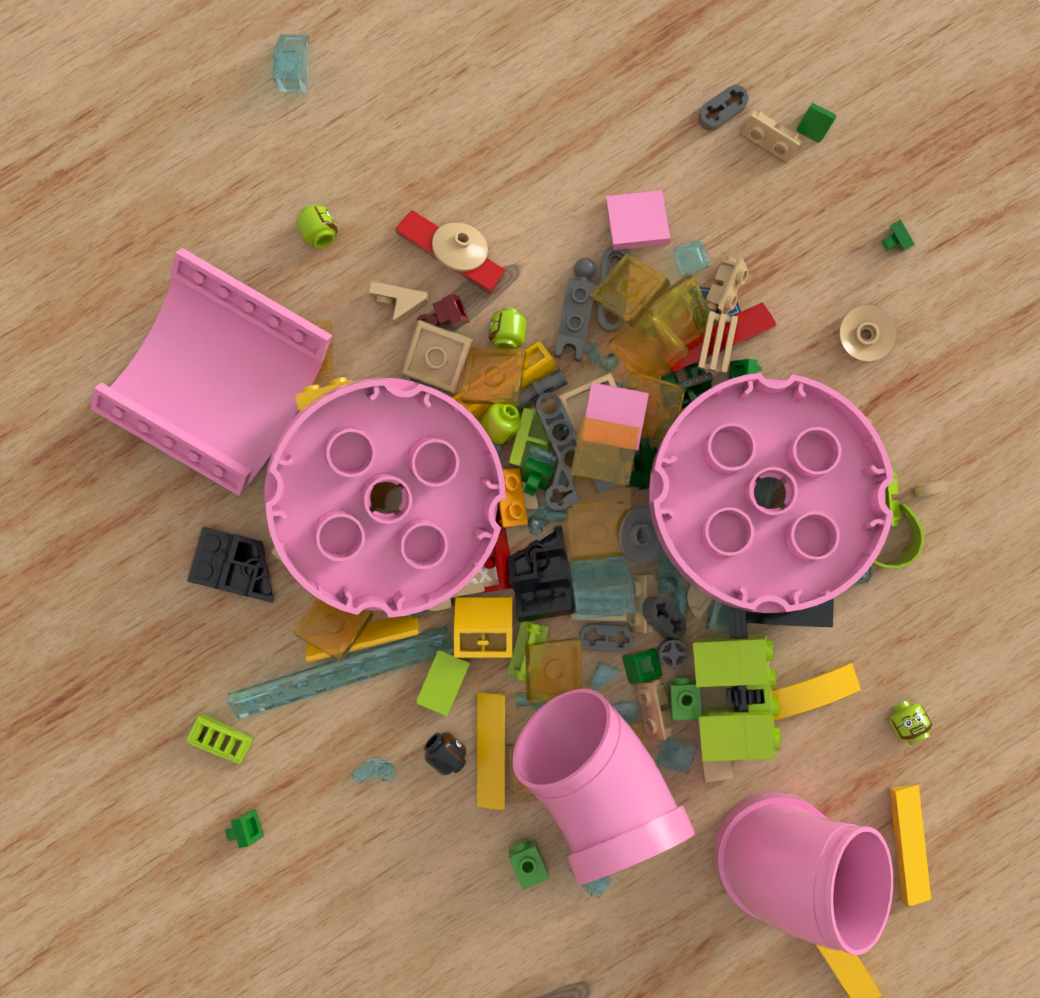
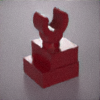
[417,294,470,326]

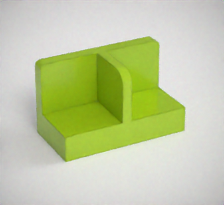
[509,408,554,468]
[416,650,471,717]

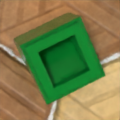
[796,103,837,143]
[622,648,663,684]

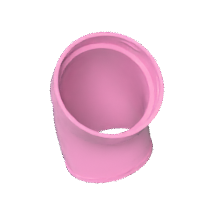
[513,689,695,885]
[714,791,893,955]

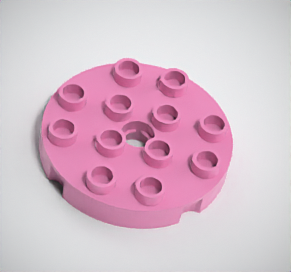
[649,373,894,613]
[264,378,506,617]

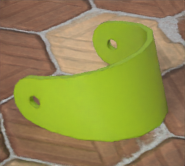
[872,503,925,568]

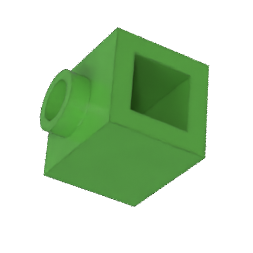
[667,676,702,721]
[509,839,549,890]

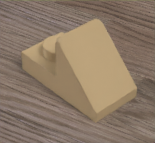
[369,281,430,325]

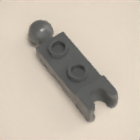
[554,258,597,362]

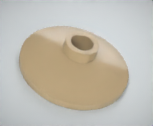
[432,223,488,272]
[839,305,897,362]

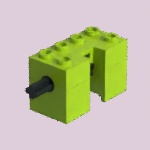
[693,608,782,761]

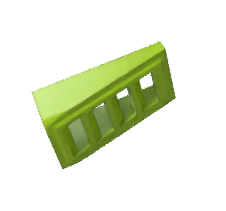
[186,713,254,765]

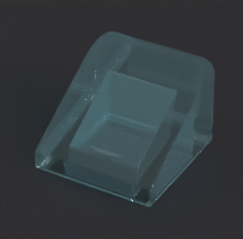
[524,446,557,467]
[588,660,621,691]
[610,699,639,723]
[656,736,698,774]

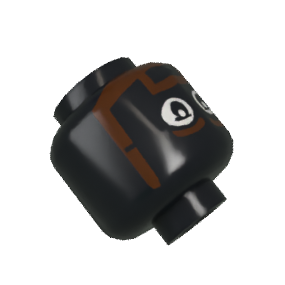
[424,732,466,775]

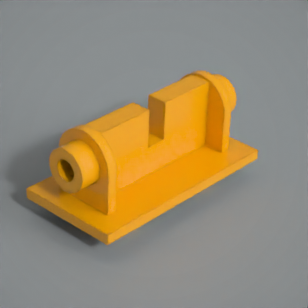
[499,468,528,528]

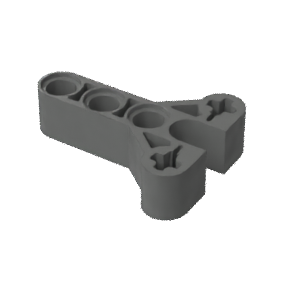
[535,392,624,510]

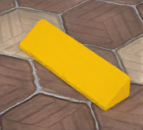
[452,340,558,422]
[305,613,421,662]
[477,692,505,810]
[889,784,931,906]

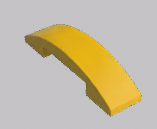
[772,662,861,720]
[816,945,882,998]

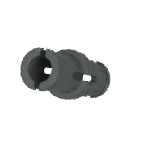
[510,368,568,412]

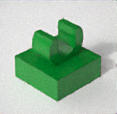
[882,219,915,252]
[729,359,762,380]
[521,457,554,496]
[225,809,264,848]

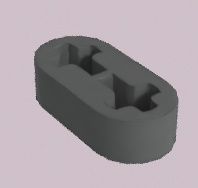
[698,85,749,130]
[642,596,686,639]
[579,623,634,652]

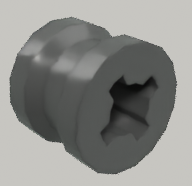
[657,638,688,669]

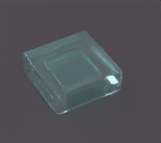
[673,239,710,276]

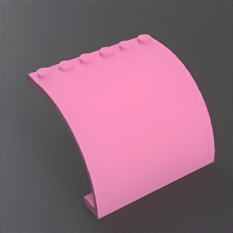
[90,248,332,496]

